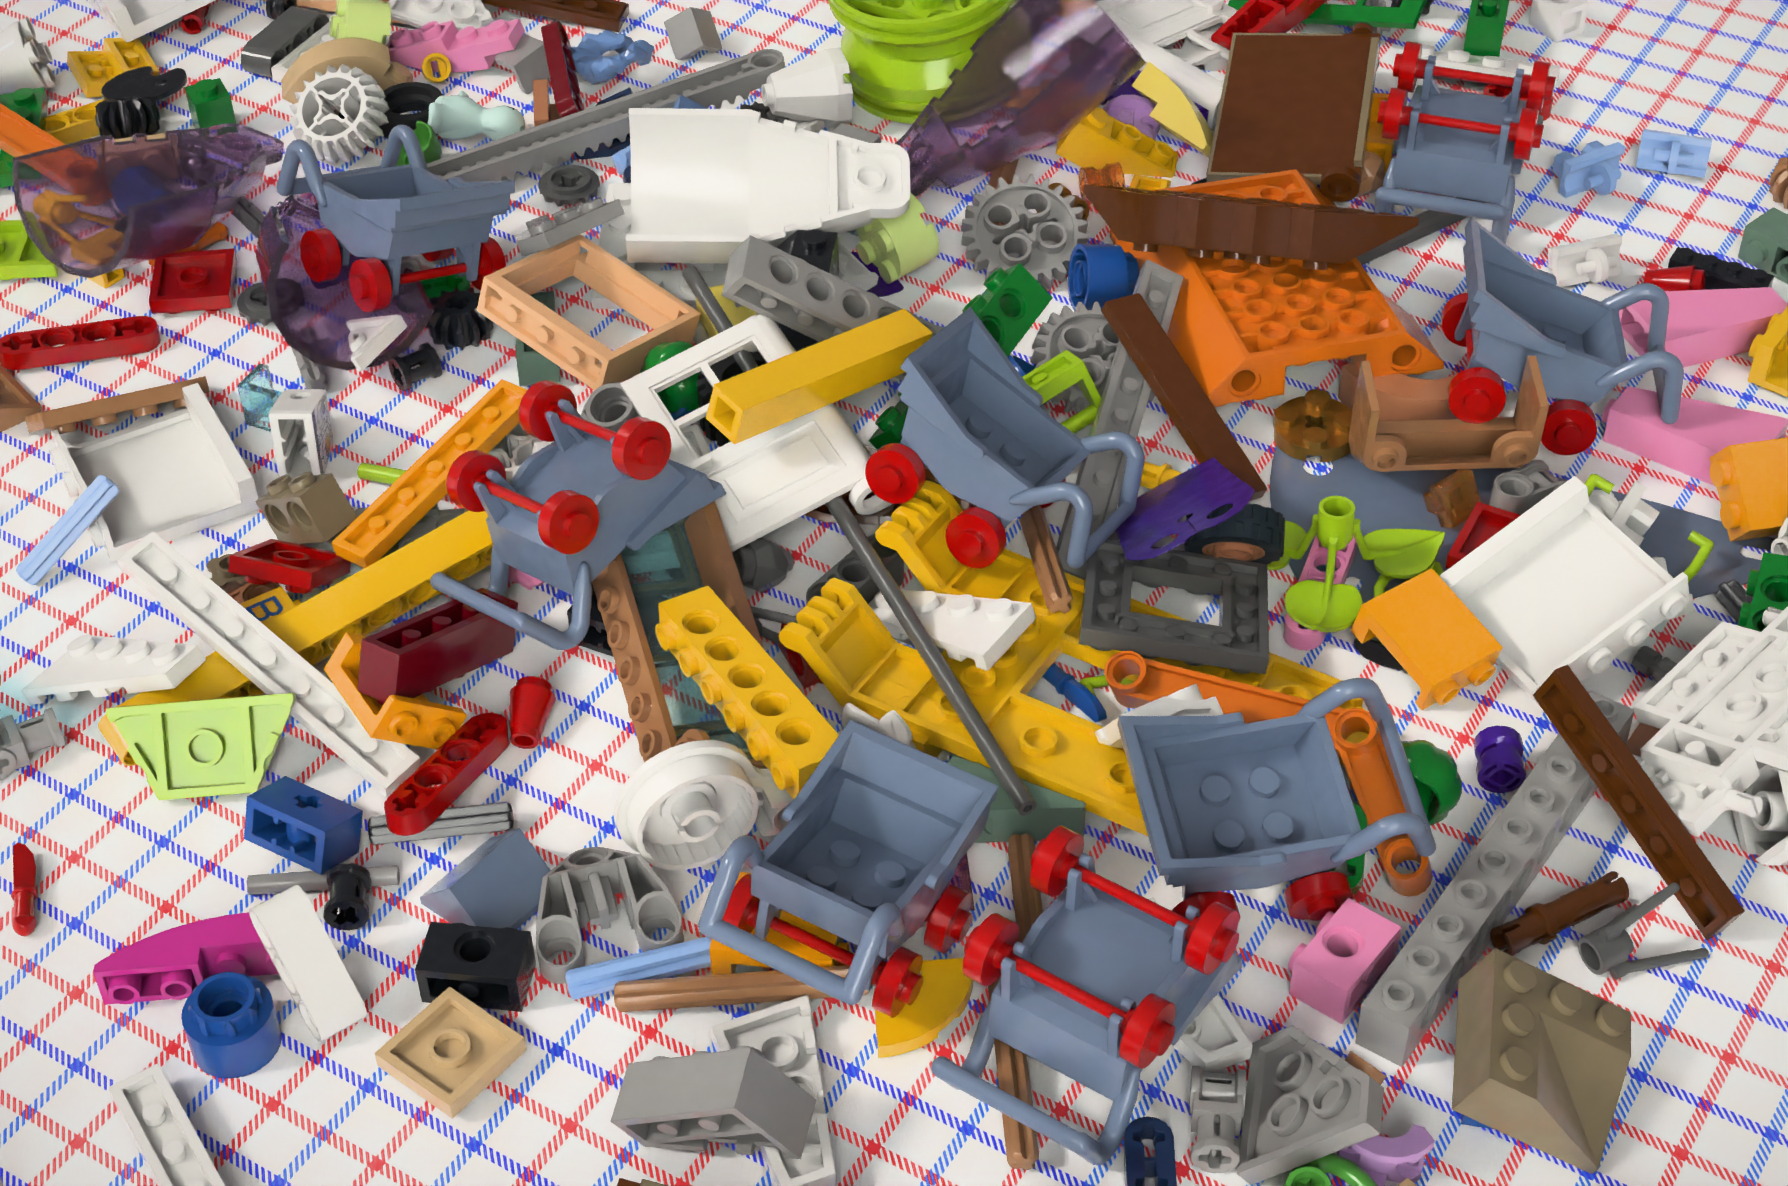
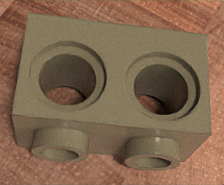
[255,472,357,544]

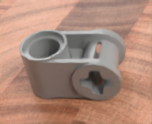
[1489,460,1567,515]

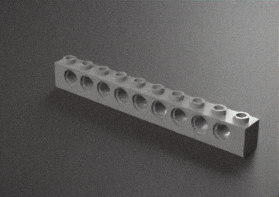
[1355,690,1634,1067]

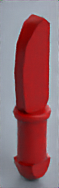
[11,842,37,937]

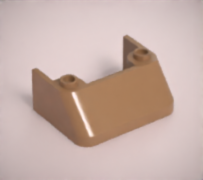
[1348,355,1549,472]

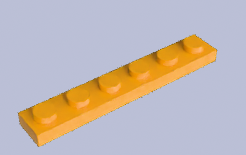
[331,379,527,568]

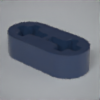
[1123,1116,1177,1186]

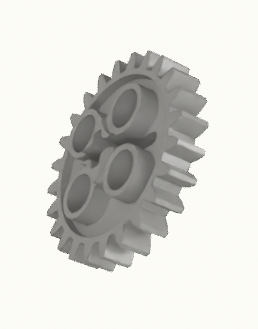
[961,174,1089,290]
[1030,302,1155,413]

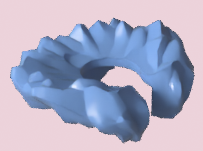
[571,30,654,84]

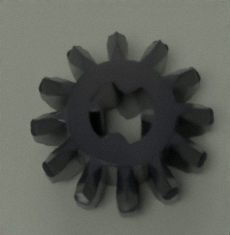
[95,96,160,139]
[425,287,494,351]

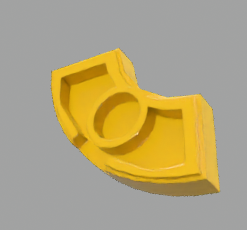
[875,958,974,1058]

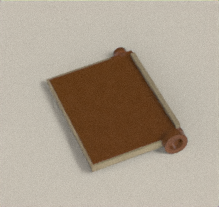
[1206,23,1381,202]

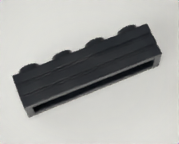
[1668,247,1774,290]

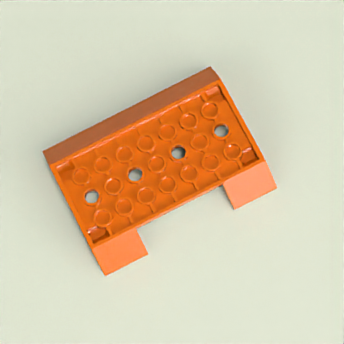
[1110,169,1444,407]

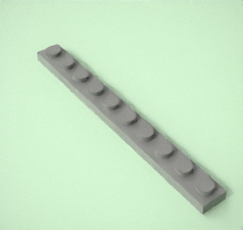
[1056,259,1183,580]

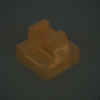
[1423,469,1481,528]

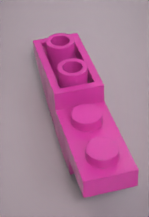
[93,912,279,1005]

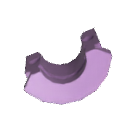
[1103,95,1160,140]
[1337,1124,1435,1186]

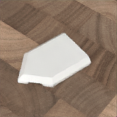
[388,0,494,31]

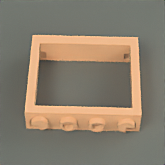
[477,234,701,390]

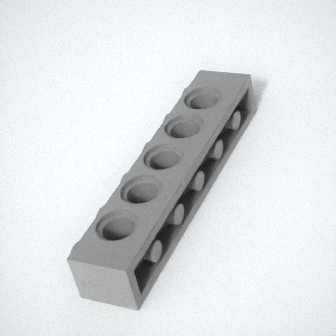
[722,235,944,381]

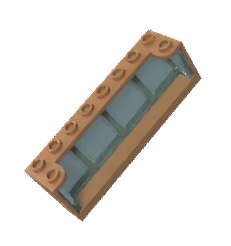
[592,501,768,769]

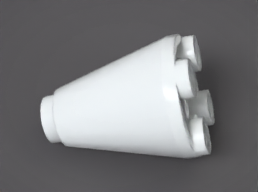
[0,17,57,95]

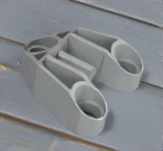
[536,847,684,984]

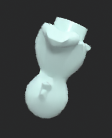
[428,90,525,141]

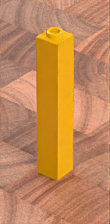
[706,308,933,444]

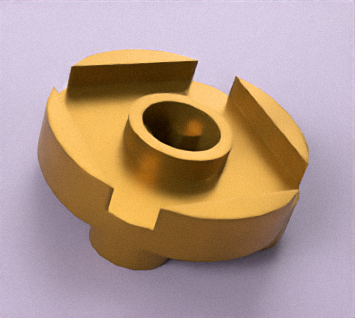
[1273,389,1353,462]

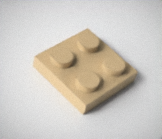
[374,986,527,1119]

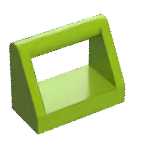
[1022,350,1101,434]

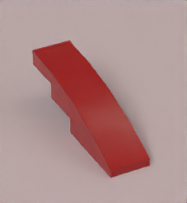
[1211,0,1327,50]

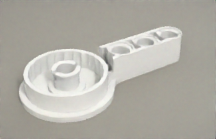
[614,740,793,870]

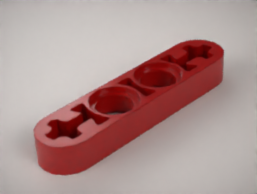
[0,316,161,370]
[384,713,510,836]

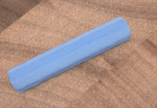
[16,474,120,585]
[565,937,711,1000]

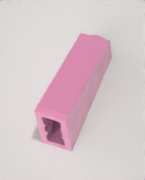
[1619,287,1788,368]
[1602,386,1788,486]

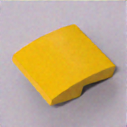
[67,38,160,98]

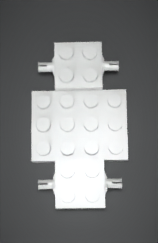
[1632,606,1788,837]

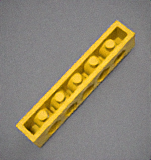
[655,586,839,800]

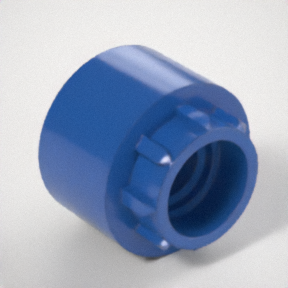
[1068,244,1139,311]
[181,972,282,1079]

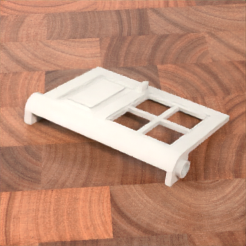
[1059,0,1238,129]
[620,314,892,552]

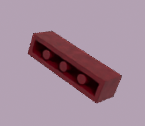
[357,588,518,705]

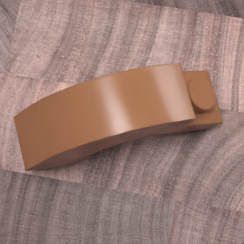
[1338,362,1458,421]

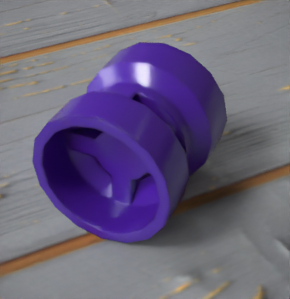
[1474,725,1526,793]

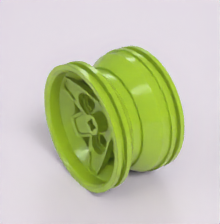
[828,0,1034,124]

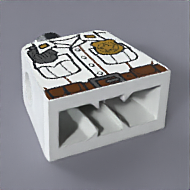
[268,389,333,478]

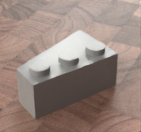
[610,1045,816,1159]

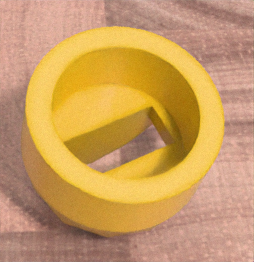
[421,53,451,84]

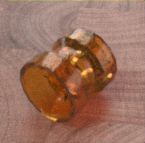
[1078,162,1125,205]

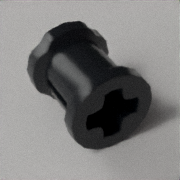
[388,342,442,391]
[323,863,371,931]

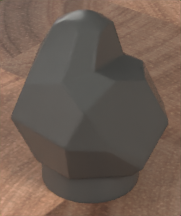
[732,538,794,593]

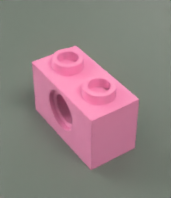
[1288,898,1402,1024]

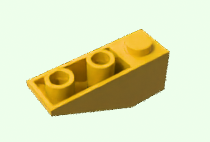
[1056,101,1178,178]

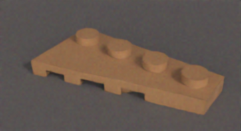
[25,376,210,436]

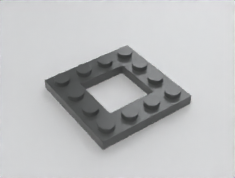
[1079,539,1269,674]

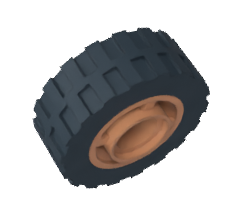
[1184,503,1285,564]

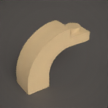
[281,38,414,104]

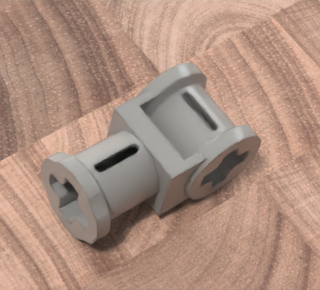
[0,707,66,780]
[1189,1066,1246,1173]

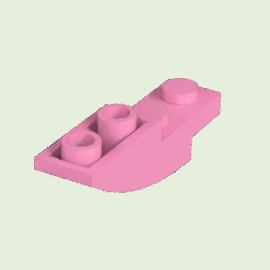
[386,19,525,72]

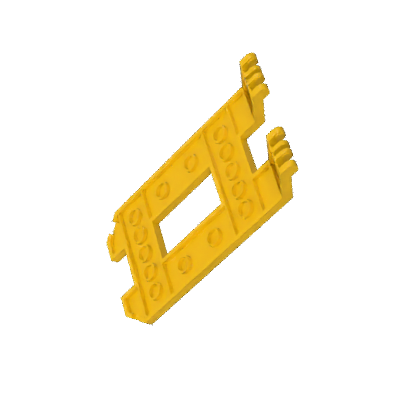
[778,480,1380,836]

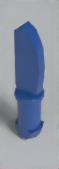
[1042,663,1107,723]

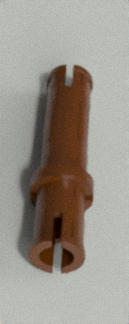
[1490,871,1629,956]

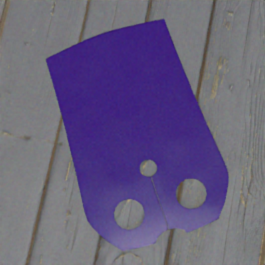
[1115,457,1255,560]

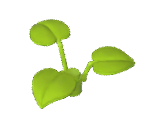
[1267,495,1445,632]

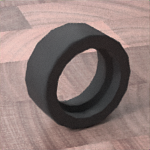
[379,82,443,139]

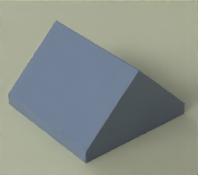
[420,828,551,929]

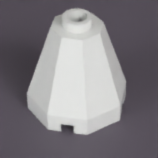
[761,47,853,128]
[1733,761,1788,866]

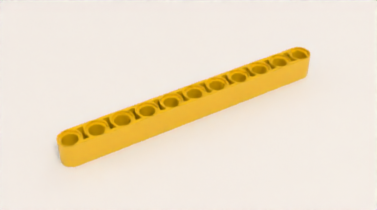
[98,510,493,766]

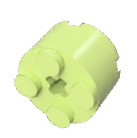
[329,0,391,45]
[856,193,939,284]

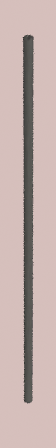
[682,266,1037,816]

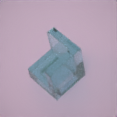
[237,363,282,432]

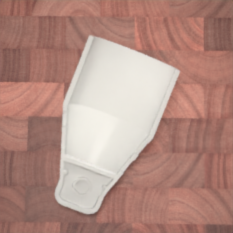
[626,108,911,263]

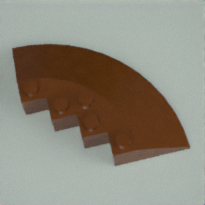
[1084,184,1419,270]

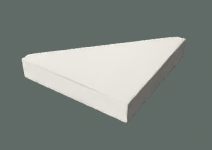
[346,315,408,372]

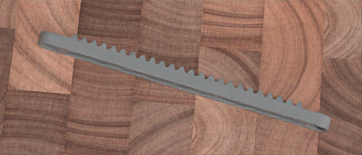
[427,49,785,182]

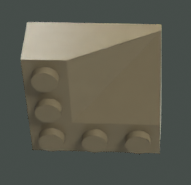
[1452,948,1631,1174]

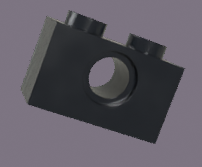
[415,922,536,1012]

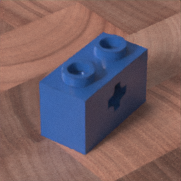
[244,776,363,875]

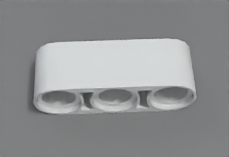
[249,885,367,1042]

